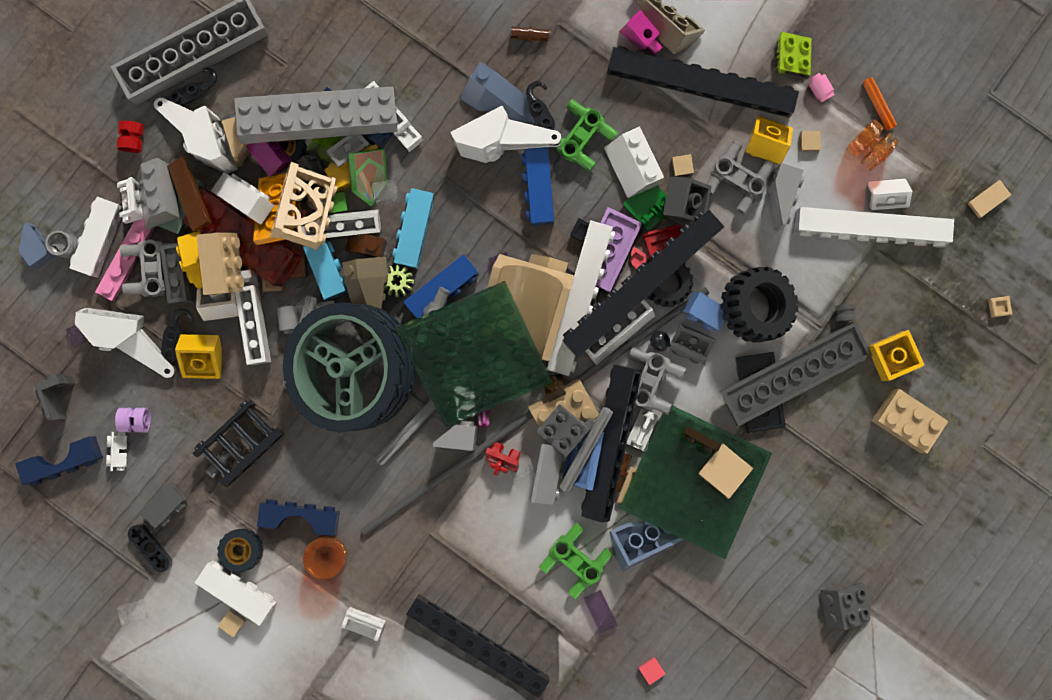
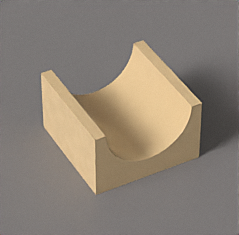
[474,254,574,361]

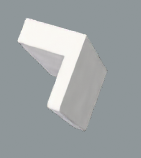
[868,179,913,210]

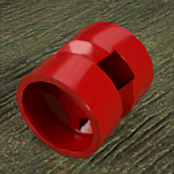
[116,121,144,153]

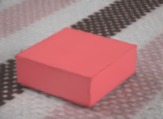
[638,657,665,685]

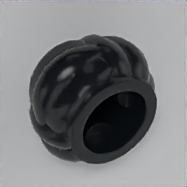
[650,331,670,352]

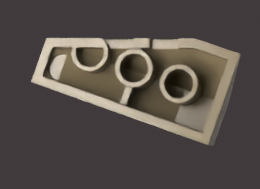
[636,0,705,54]
[342,257,388,339]

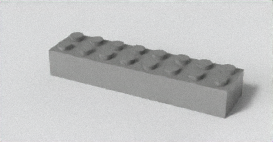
[110,0,269,106]
[234,86,398,144]

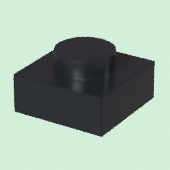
[570,218,590,243]

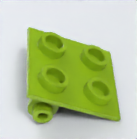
[776,32,812,76]

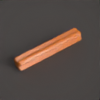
[863,77,897,130]

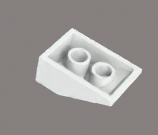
[196,288,239,321]

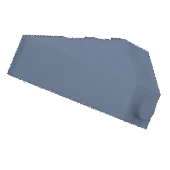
[460,62,535,125]
[609,518,694,572]

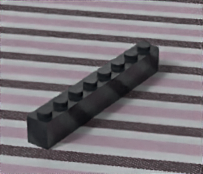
[581,365,643,523]

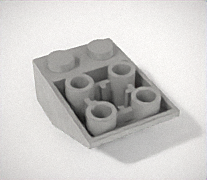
[767,163,804,231]

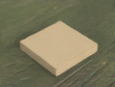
[698,444,753,499]

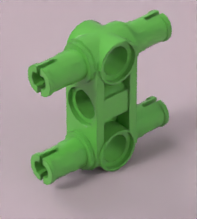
[556,99,619,172]
[539,522,614,600]

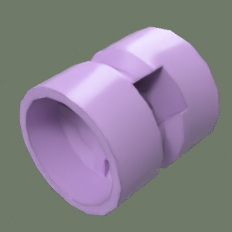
[115,408,151,433]

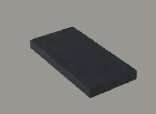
[735,352,786,433]

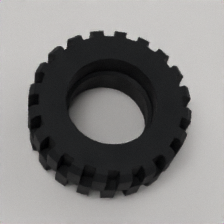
[721,267,799,343]

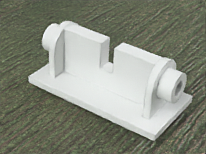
[627,408,659,451]
[106,432,127,471]

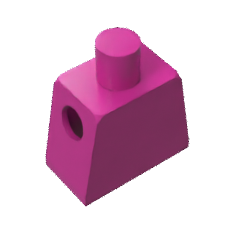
[619,10,662,55]

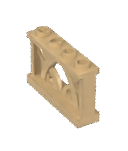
[270,162,337,251]

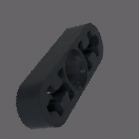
[128,524,172,572]

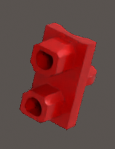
[485,442,520,476]

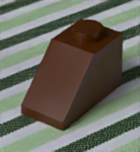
[345,234,387,258]

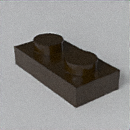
[544,373,566,402]
[680,426,721,454]

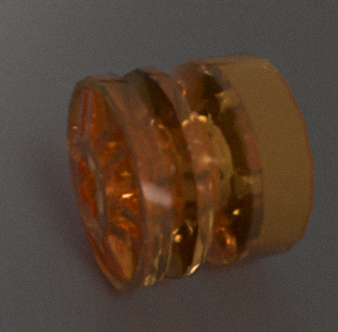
[846,119,899,171]
[303,535,347,579]

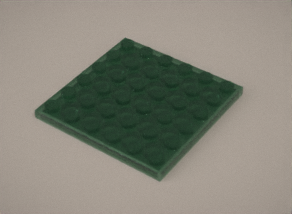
[395,281,553,427]
[619,405,772,559]

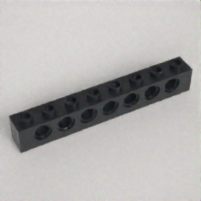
[406,594,550,698]

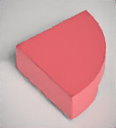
[630,247,649,270]

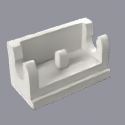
[117,177,143,224]
[341,607,386,641]

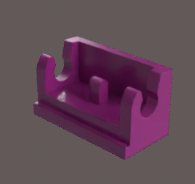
[246,141,292,177]

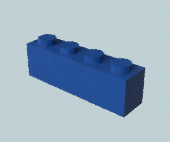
[521,147,554,226]
[404,254,479,321]

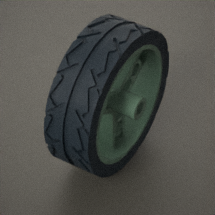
[283,303,417,433]

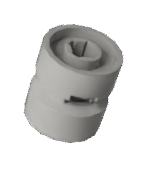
[45,231,78,259]

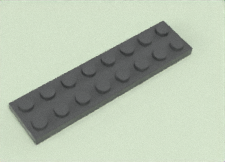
[719,322,873,426]

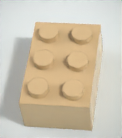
[197,233,244,295]
[528,378,599,444]
[872,389,948,454]

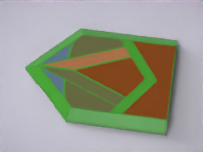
[348,148,388,207]

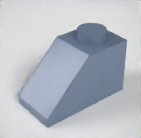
[19,222,56,269]

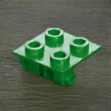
[623,186,667,232]

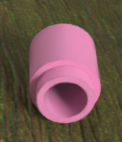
[808,73,835,103]

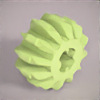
[384,265,414,298]

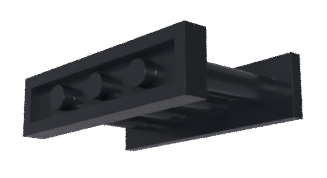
[192,399,284,488]

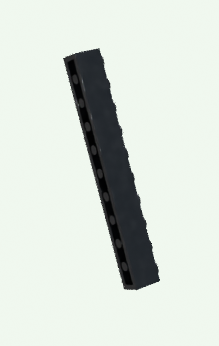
[607,46,799,118]
[562,210,725,358]

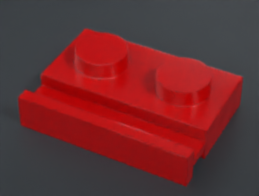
[643,224,681,260]

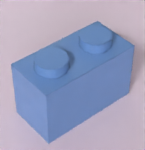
[682,292,726,332]

